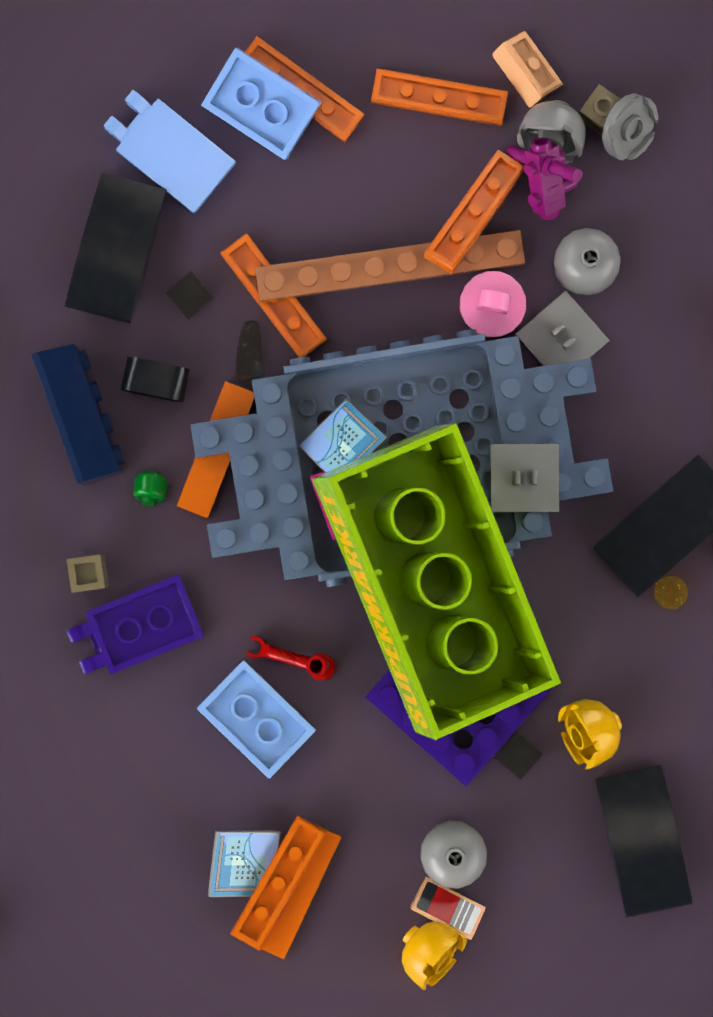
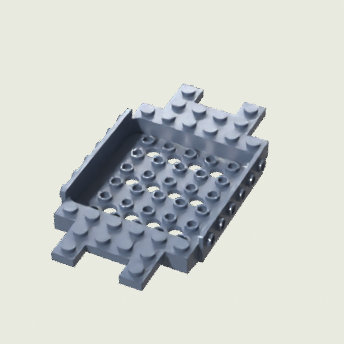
[190,329,613,587]

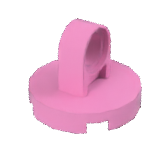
[460,271,526,338]

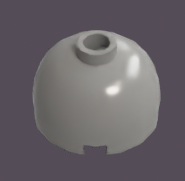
[517,100,586,164]
[553,228,621,295]
[420,820,487,889]

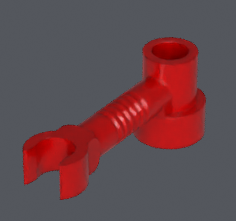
[245,636,337,680]

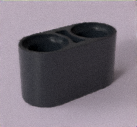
[121,357,190,402]

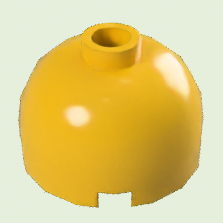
[558,699,622,770]
[402,921,467,991]

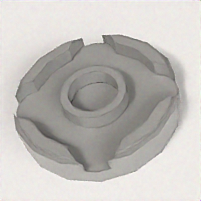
[602,93,658,161]

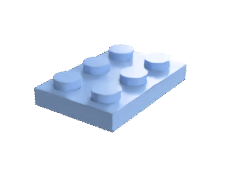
[201,47,322,160]
[196,660,316,779]

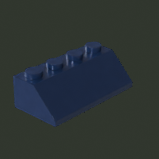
[31,344,125,486]

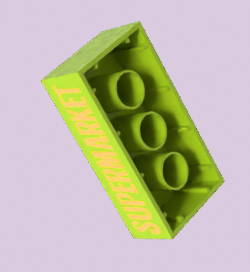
[312,423,561,740]

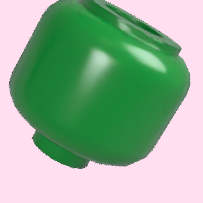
[133,471,168,507]

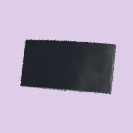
[65,173,167,324]
[593,454,713,598]
[595,765,693,918]

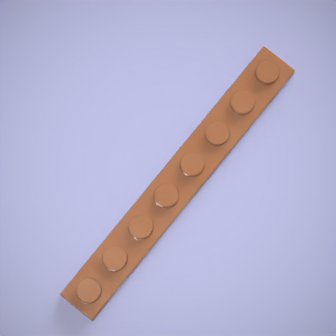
[255,230,525,302]

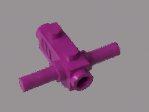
[506,137,583,220]

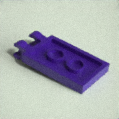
[66,574,204,674]

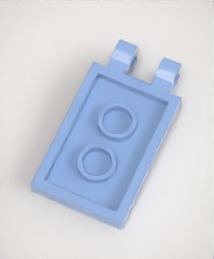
[103,90,236,215]

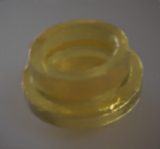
[654,576,688,610]

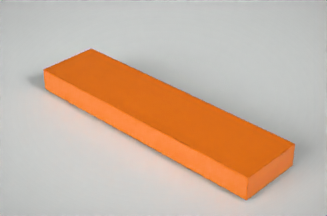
[245,36,365,143]
[371,68,508,126]
[424,150,524,275]
[220,233,327,358]
[177,381,255,518]
[230,815,327,951]
[261,822,342,960]

